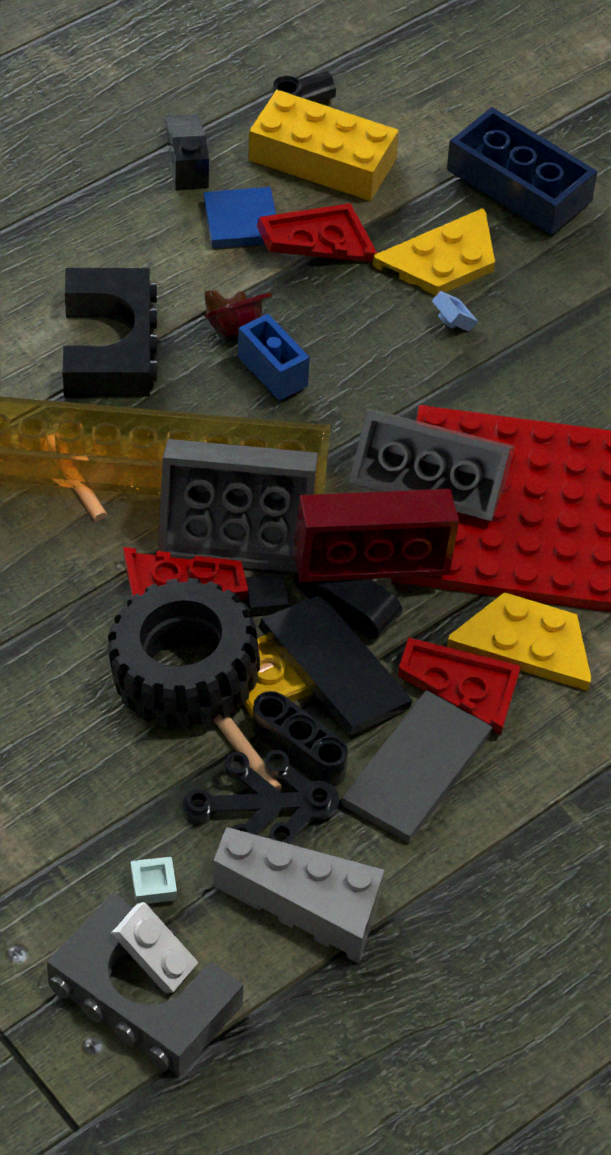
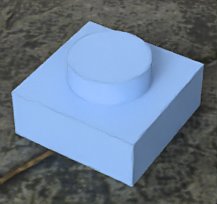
[432,291,478,331]

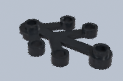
[182,750,339,845]

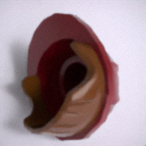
[204,290,273,337]

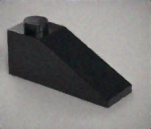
[165,114,209,190]

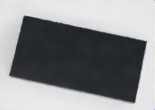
[258,594,413,736]

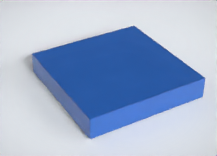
[203,187,276,249]

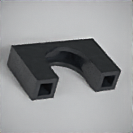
[62,268,157,396]

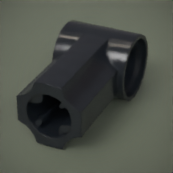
[272,70,336,103]

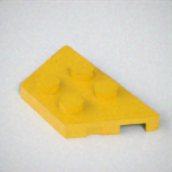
[373,208,495,296]
[447,592,591,691]

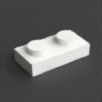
[111,902,199,994]

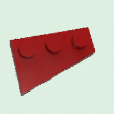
[256,203,377,262]
[123,547,248,601]
[398,638,521,735]

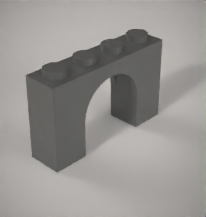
[47,893,244,1077]

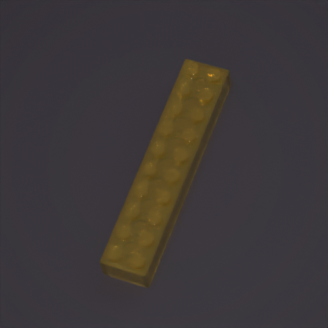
[0,396,331,496]

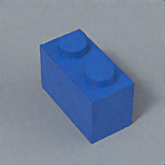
[238,313,310,401]

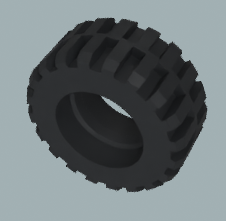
[107,578,260,729]

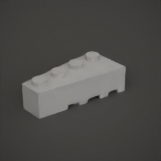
[213,827,384,964]

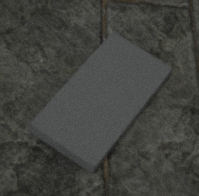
[341,690,493,844]

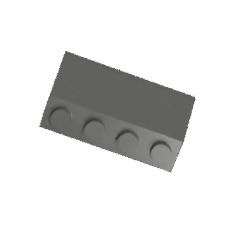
[349,410,515,521]

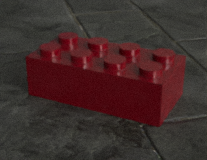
[293,489,459,582]

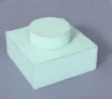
[131,856,177,904]

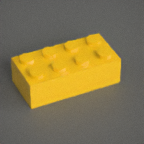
[248,90,399,201]

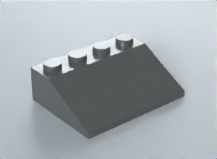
[158,439,318,573]

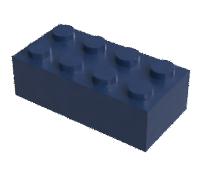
[447,107,597,235]

